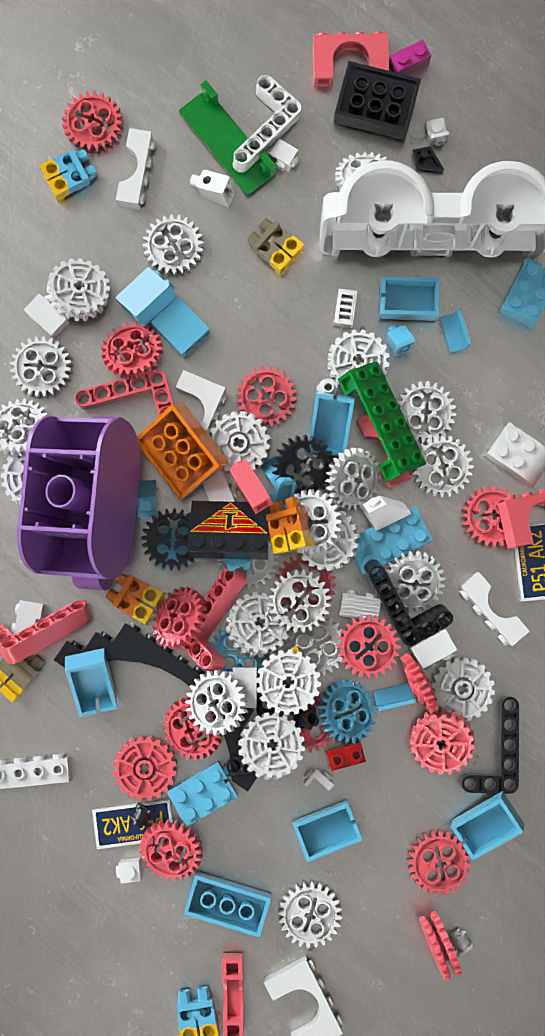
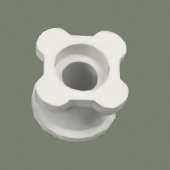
[316,378,339,397]
[449,929,475,957]

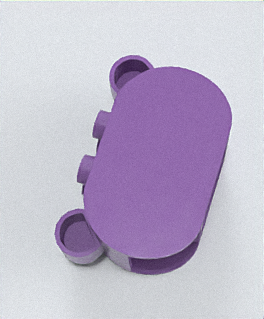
[17,416,141,591]

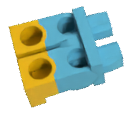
[39,149,98,202]
[176,986,220,1036]

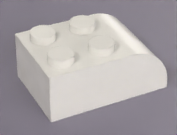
[484,422,545,489]

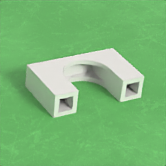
[176,370,228,436]
[264,956,344,1036]

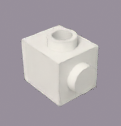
[269,139,299,172]
[116,857,143,883]

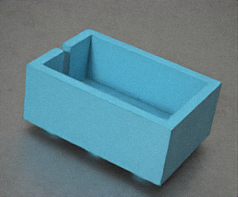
[499,257,545,329]
[379,276,439,321]
[309,392,355,456]
[65,648,118,717]
[167,761,238,827]
[451,791,525,861]
[292,800,362,862]

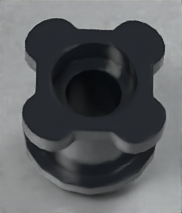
[293,707,319,730]
[130,802,155,828]

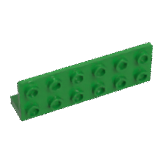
[179,80,276,196]
[337,361,426,483]

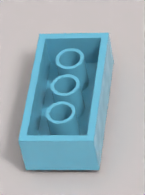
[353,506,433,576]
[183,871,271,938]

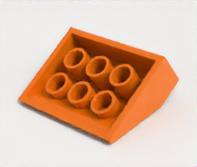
[137,401,229,500]

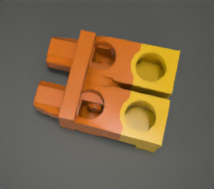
[266,497,315,554]
[105,573,166,626]

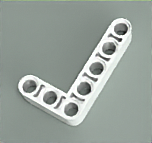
[233,75,301,173]

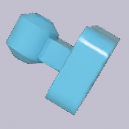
[269,477,296,510]

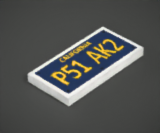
[514,522,545,602]
[92,799,173,849]

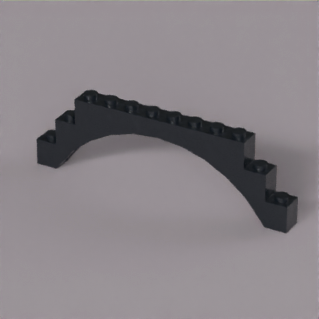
[54,622,257,792]

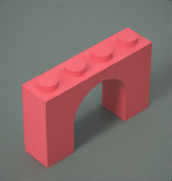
[313,32,389,86]
[229,459,273,514]
[497,490,545,549]

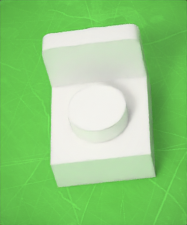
[424,118,450,146]

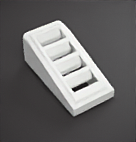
[334,289,357,328]

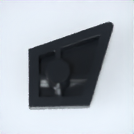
[412,146,444,172]

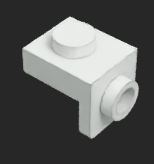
[303,768,334,791]

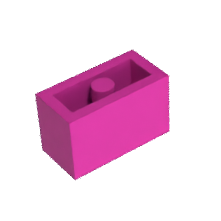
[389,40,432,75]

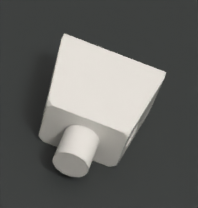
[190,170,236,208]

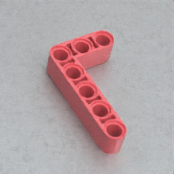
[75,370,174,416]
[182,567,247,672]
[0,600,92,664]

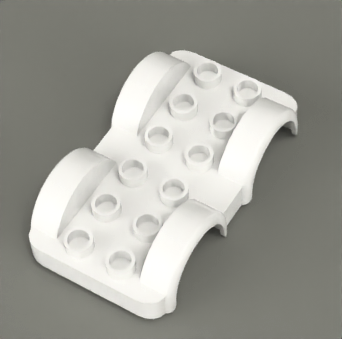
[320,160,545,258]

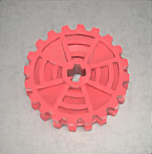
[410,708,475,775]
[113,735,178,801]
[419,911,462,982]

